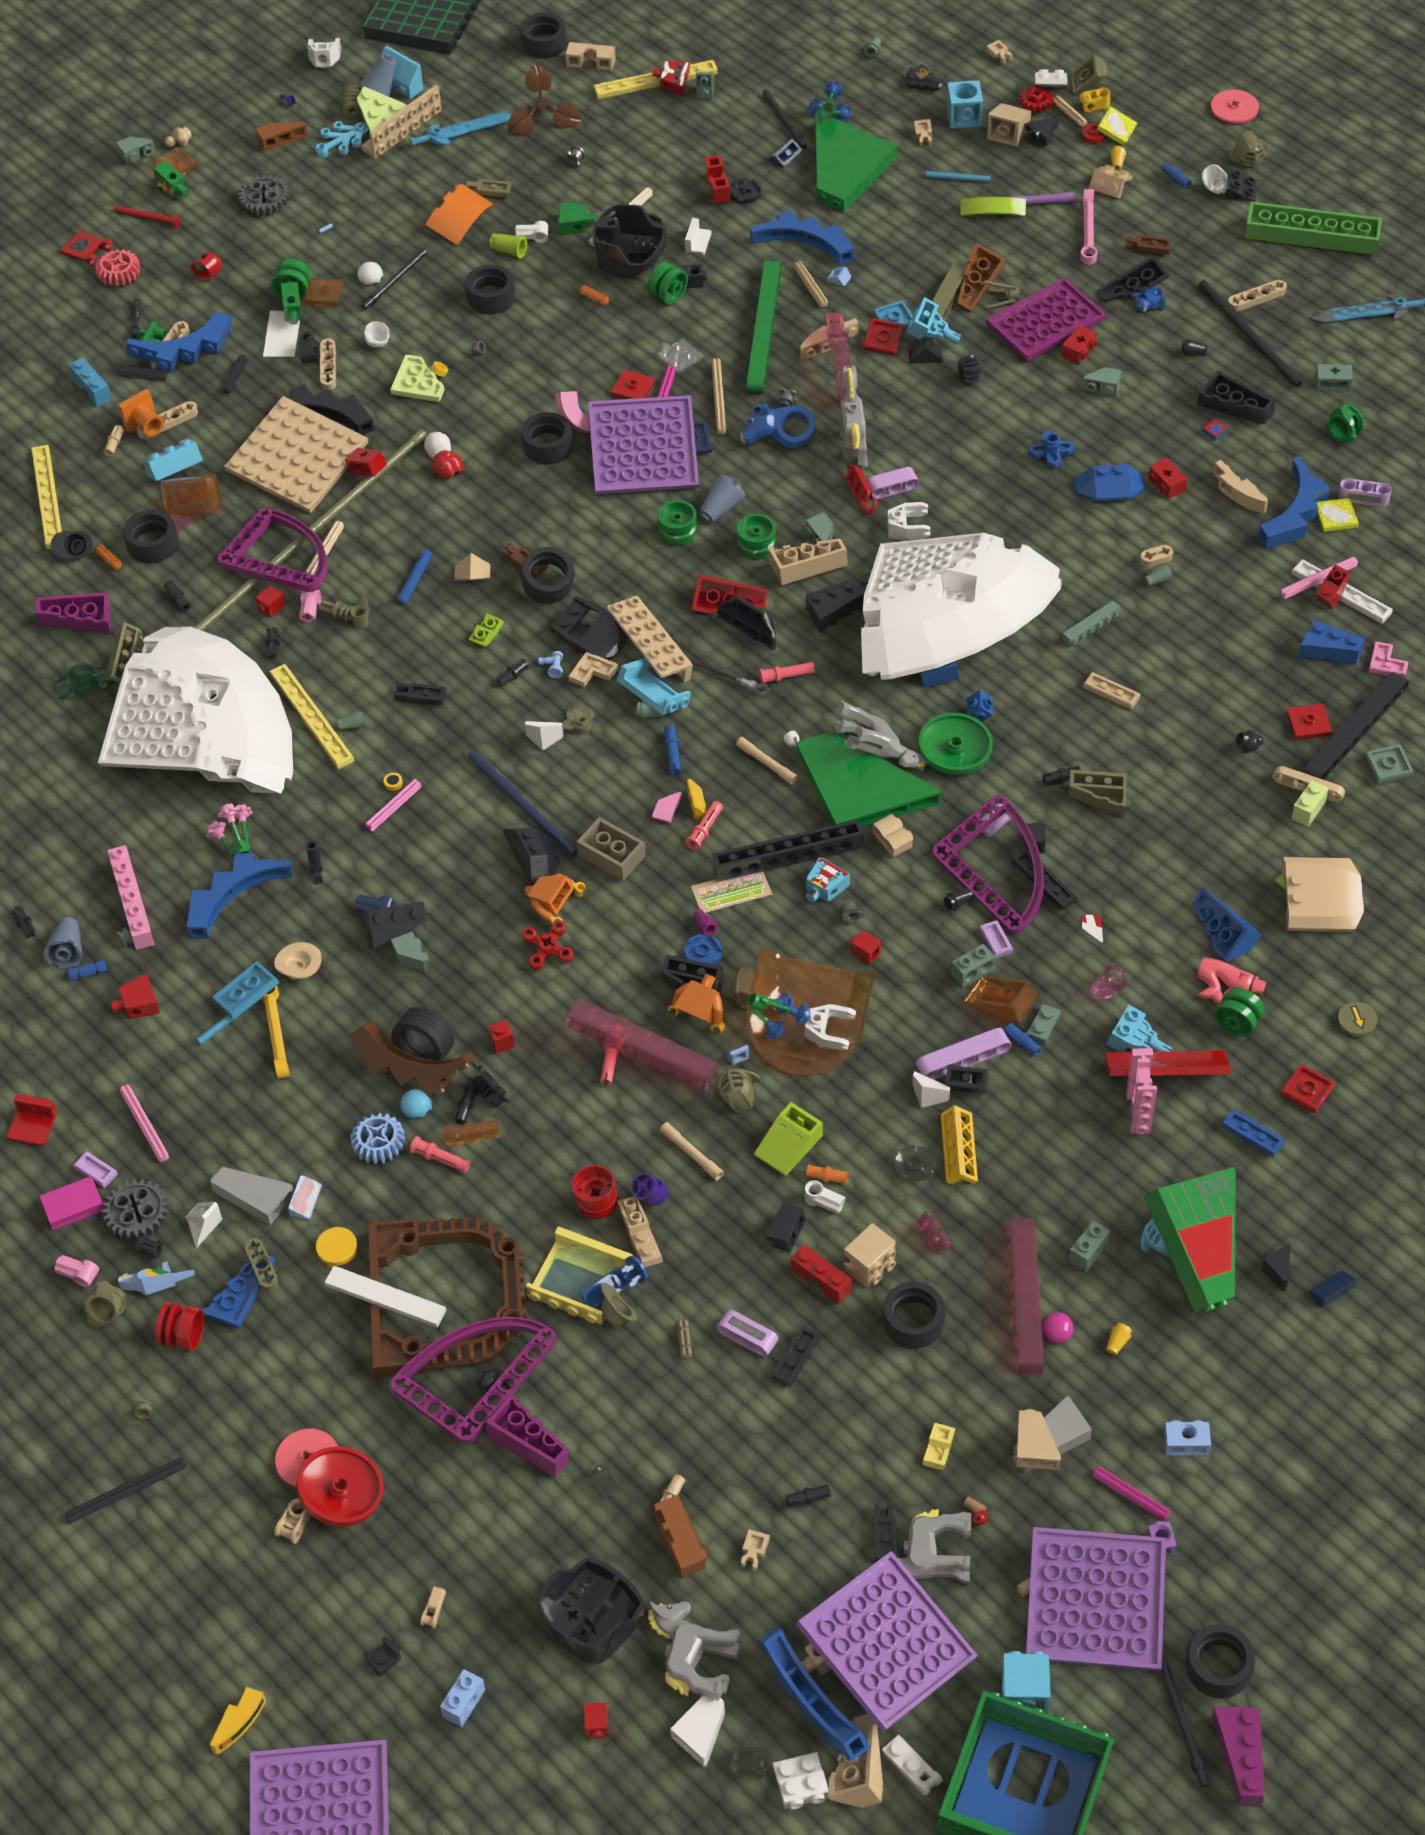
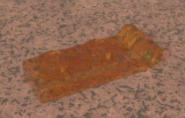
[442,1120,500,1146]

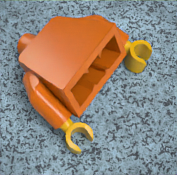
[525,873,585,929]
[668,973,725,1034]

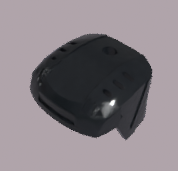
[592,204,666,276]
[538,1558,644,1664]

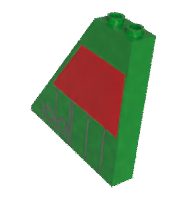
[1143,1167,1236,1313]

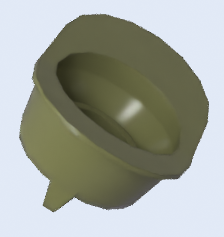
[601,1282,637,1329]

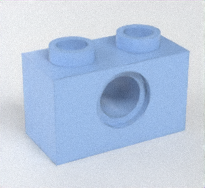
[1164,1420,1211,1455]
[440,1669,485,1727]

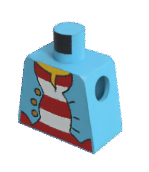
[806,857,850,902]

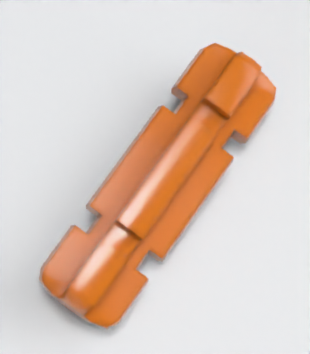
[580,285,609,306]
[95,545,122,570]

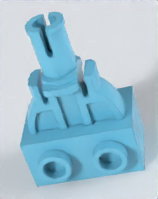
[907,297,961,344]
[1106,1005,1173,1052]

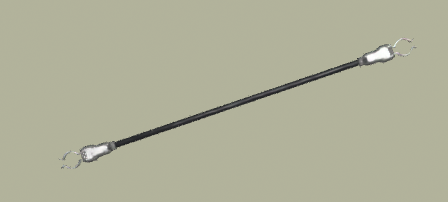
[579,614,771,696]

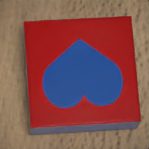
[1203,419,1228,441]

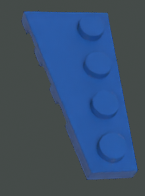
[203,1251,276,1329]

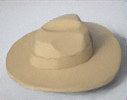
[274,942,321,980]

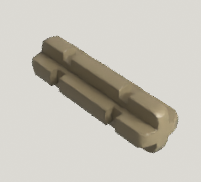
[677,1319,692,1359]

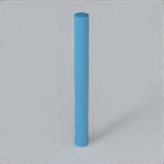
[926,171,991,183]
[196,998,261,1045]

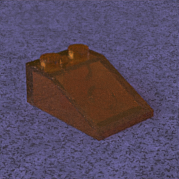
[160,473,222,515]
[964,975,1039,1025]

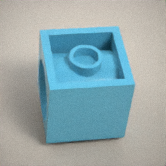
[947,81,983,128]
[1002,1651,1050,1714]

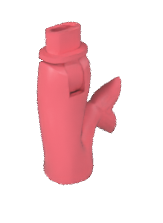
[1197,958,1266,1005]

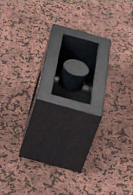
[945,1065,989,1094]

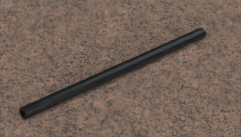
[1199,280,1303,387]

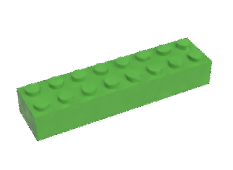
[1245,202,1382,255]

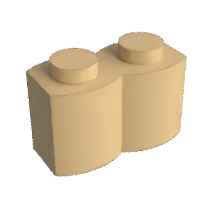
[872,814,913,857]

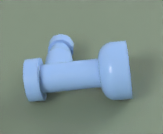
[539,651,563,678]

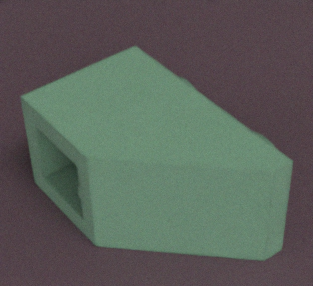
[696,71,714,99]
[116,136,156,165]
[1083,367,1122,396]
[805,512,833,545]
[391,932,430,972]

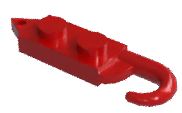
[845,464,877,515]

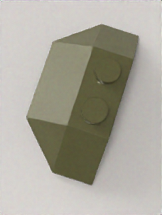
[106,622,144,683]

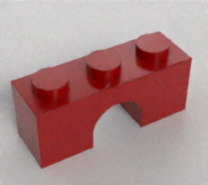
[705,155,730,204]
[791,1244,852,1305]

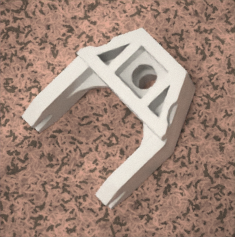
[307,38,341,68]
[887,502,930,541]
[804,1004,856,1050]

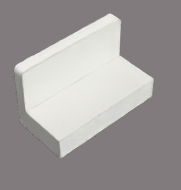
[685,218,712,255]

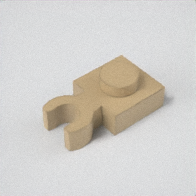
[986,40,1012,64]
[914,119,932,146]
[741,1529,770,1571]

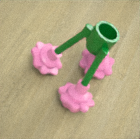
[206,803,253,856]

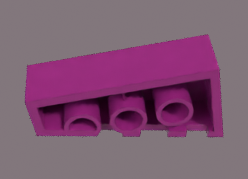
[36,592,111,634]
[486,1393,568,1479]
[1212,1706,1264,1806]

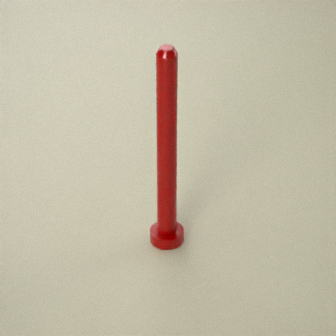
[114,206,180,227]

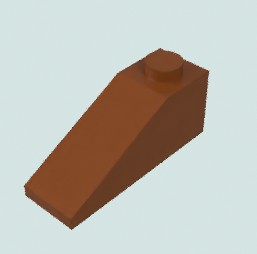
[255,122,308,151]

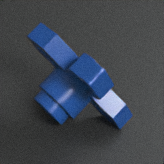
[1028,431,1075,469]

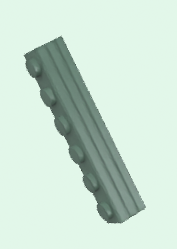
[1062,601,1121,647]

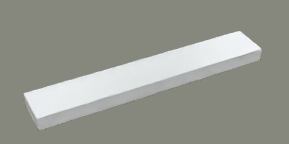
[1292,559,1393,624]
[325,1266,446,1327]

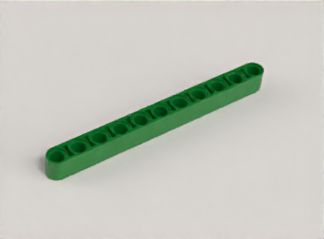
[747,260,781,393]

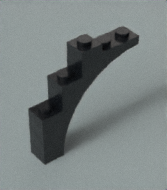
[262,384,375,436]

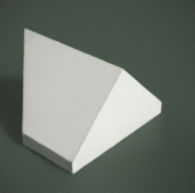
[525,721,563,751]
[913,1072,950,1108]
[185,1202,222,1248]

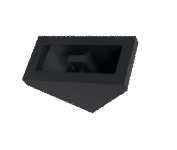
[908,337,943,364]
[1262,1244,1291,1291]

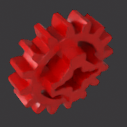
[1019,85,1054,113]

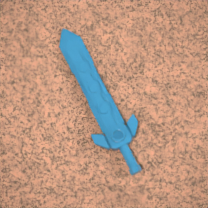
[410,112,512,146]

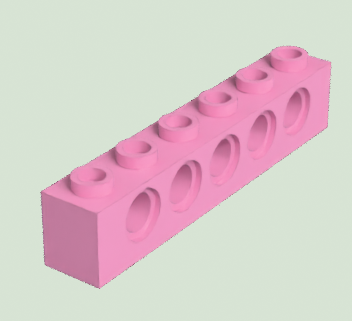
[108,845,155,950]

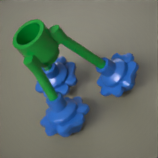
[807,80,851,122]
[747,992,810,1040]

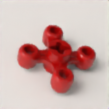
[522,920,573,971]

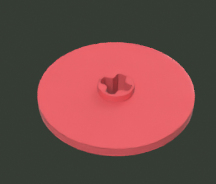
[1211,90,1259,124]
[275,1429,337,1487]

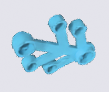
[315,121,369,158]

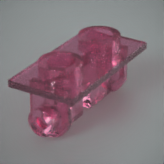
[917,1211,952,1256]

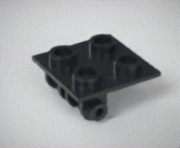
[1226,167,1257,202]
[471,1062,509,1108]

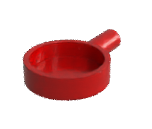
[1082,123,1106,144]

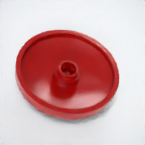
[296,1446,383,1527]

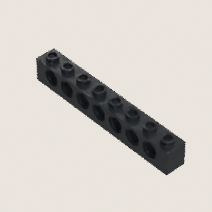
[712,820,864,882]

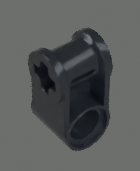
[298,331,320,364]

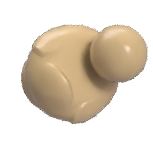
[165,127,192,147]

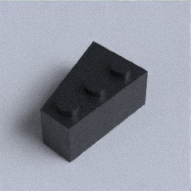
[363,902,427,949]
[661,955,724,993]

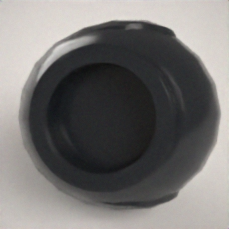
[1235,730,1264,753]
[475,1370,511,1394]

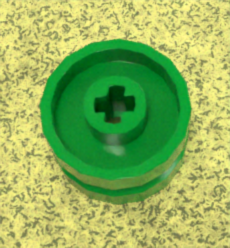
[271,258,311,301]
[647,261,688,304]
[658,500,697,545]
[737,514,776,559]
[1213,987,1265,1037]

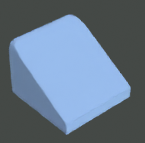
[826,267,851,286]
[726,1045,749,1065]

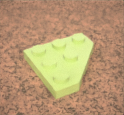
[357,87,407,132]
[391,355,444,402]

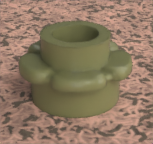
[133,1400,154,1419]

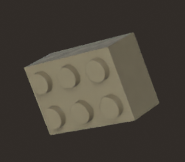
[577,817,646,881]

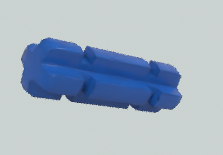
[68,960,107,980]

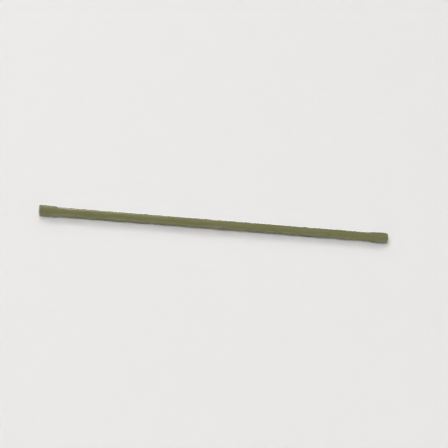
[193,429,427,631]

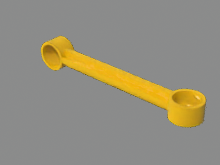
[261,985,290,1079]

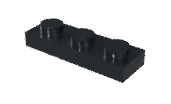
[772,1325,820,1387]

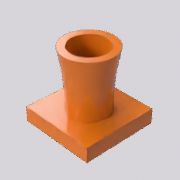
[118,389,164,437]

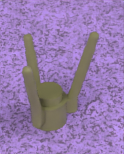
[983,280,1020,309]

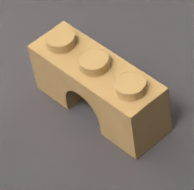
[566,42,616,71]

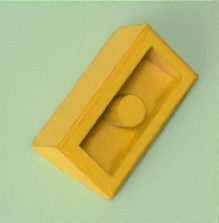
[687,779,707,820]

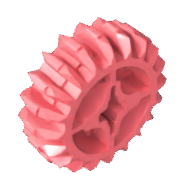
[95,249,140,287]

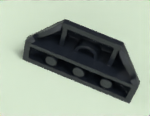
[717,595,776,651]
[503,827,560,886]

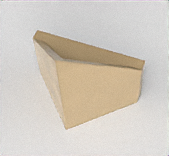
[454,553,490,581]

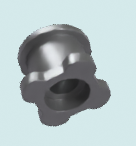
[565,146,585,167]
[777,388,797,408]
[839,900,864,925]

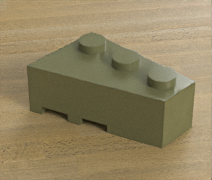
[1069,770,1127,817]

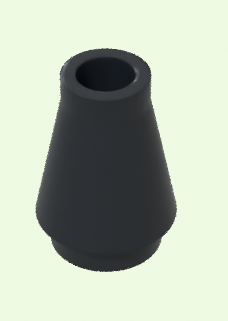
[1181,339,1208,356]
[943,889,973,911]

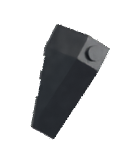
[1097,255,1170,302]

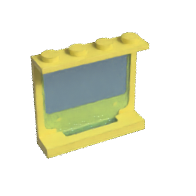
[526,1227,633,1325]

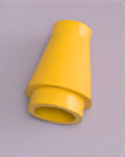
[1110,146,1126,171]
[1106,1323,1132,1356]

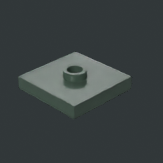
[1365,744,1414,784]

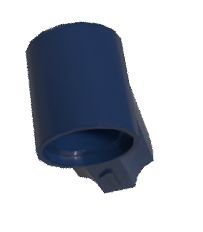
[355,894,396,913]

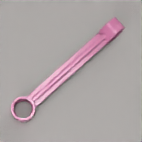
[1080,189,1097,265]

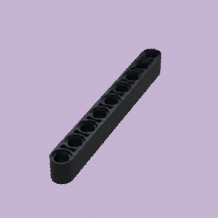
[1303,672,1409,780]

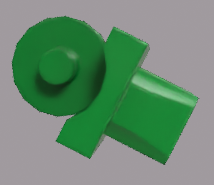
[136,321,166,342]

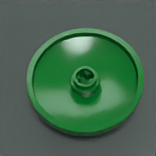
[918,713,993,775]

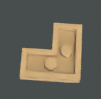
[569,652,618,687]

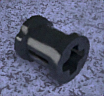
[136,1235,163,1259]

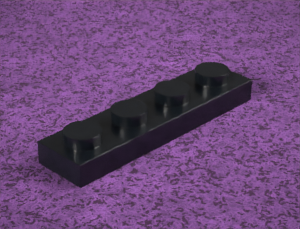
[1012,849,1077,910]

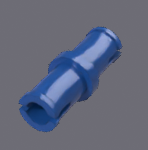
[1162,162,1192,189]
[1004,1023,1042,1057]

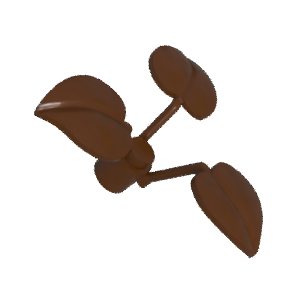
[507,63,581,136]

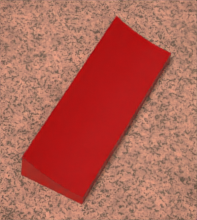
[1106,1050,1231,1076]

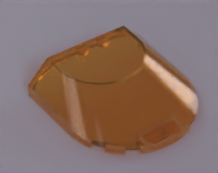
[746,948,876,1075]

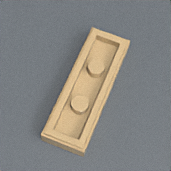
[1083,672,1140,710]

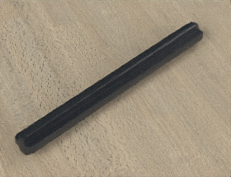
[64,1457,186,1524]

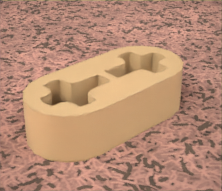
[1140,545,1173,567]

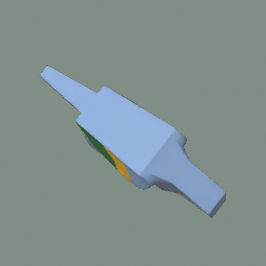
[118,1262,195,1295]

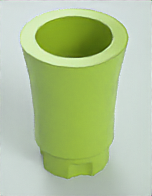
[489,233,527,259]

